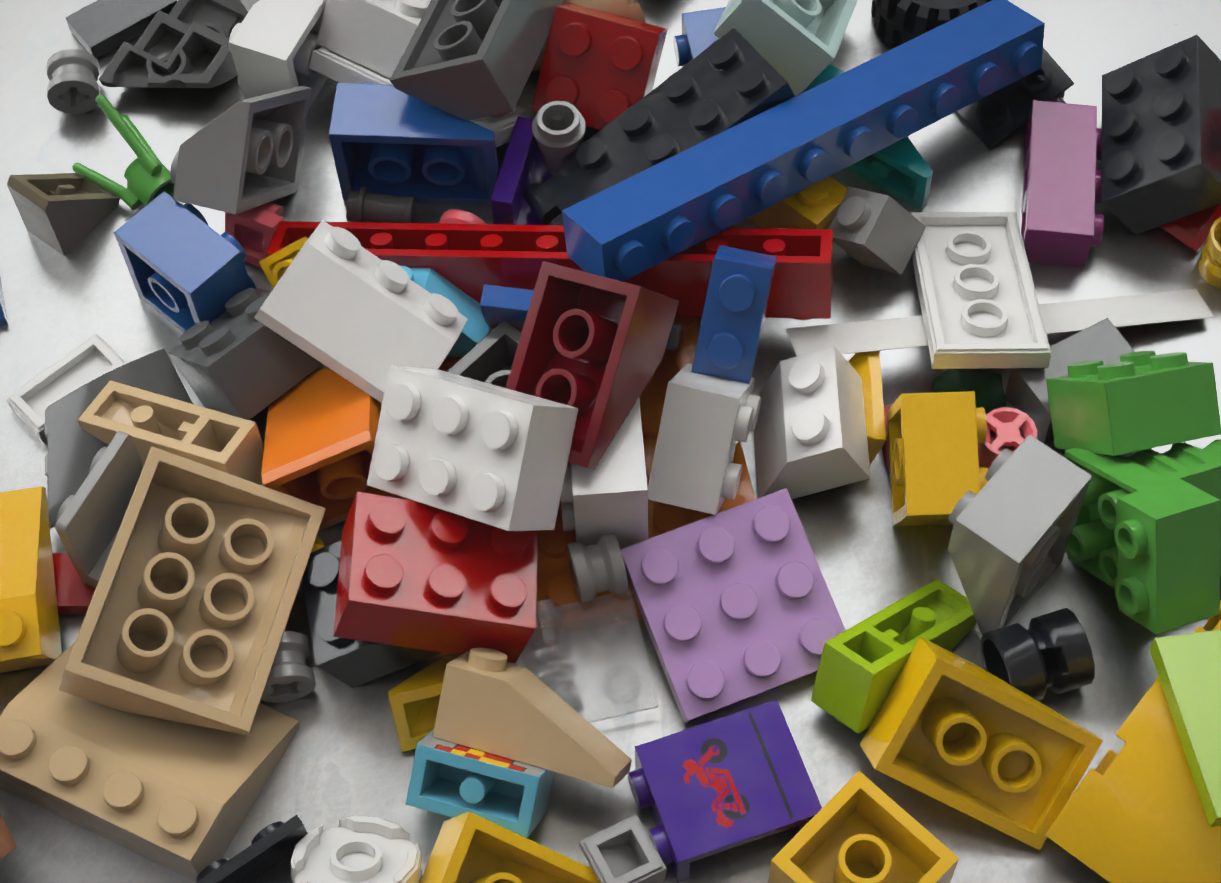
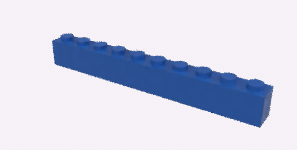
[562,0,1045,282]

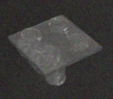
[521,589,659,723]

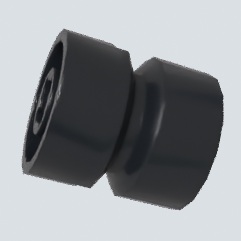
[981,608,1095,701]

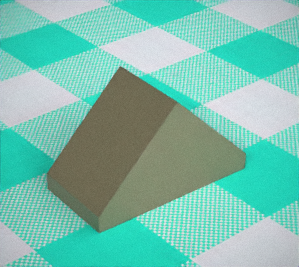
[7,173,121,256]

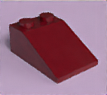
[506,261,679,470]

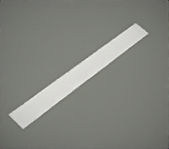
[786,289,1214,356]

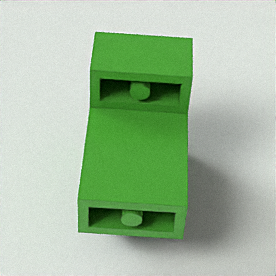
[1065,439,1221,635]

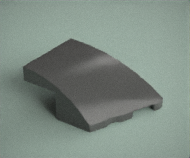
[98,0,248,88]
[45,348,193,529]

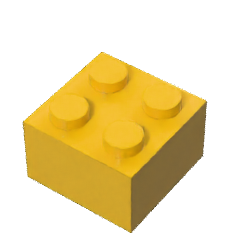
[887,391,988,527]
[768,771,959,883]

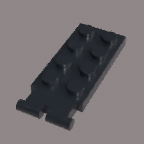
[523,28,795,225]

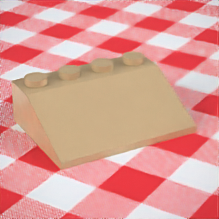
[59,446,326,735]
[0,642,300,882]

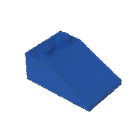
[329,82,499,206]

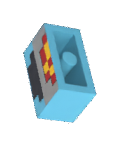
[405,729,555,838]

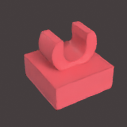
[225,202,284,268]

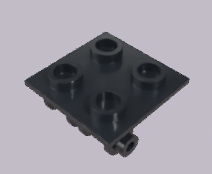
[957,47,1074,150]

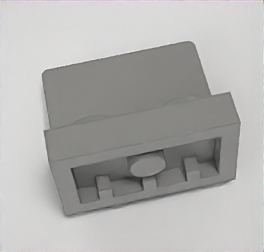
[55,431,144,588]

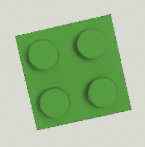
[1046,350,1221,456]

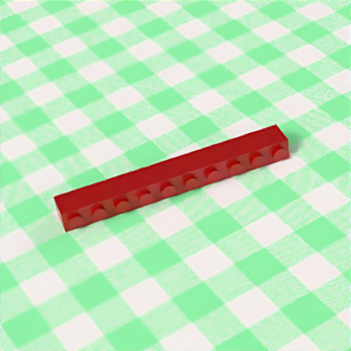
[266,221,833,320]

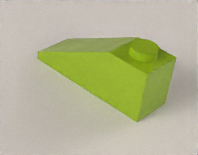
[811,579,977,733]

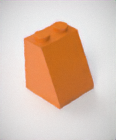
[261,367,402,531]

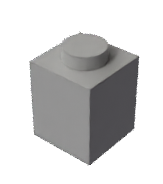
[829,187,926,275]

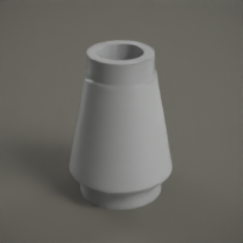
[532,101,586,175]

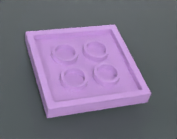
[620,488,845,724]

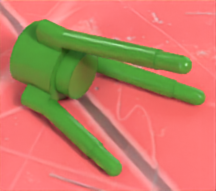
[72,94,175,210]

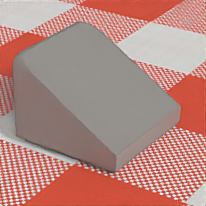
[579,815,667,883]

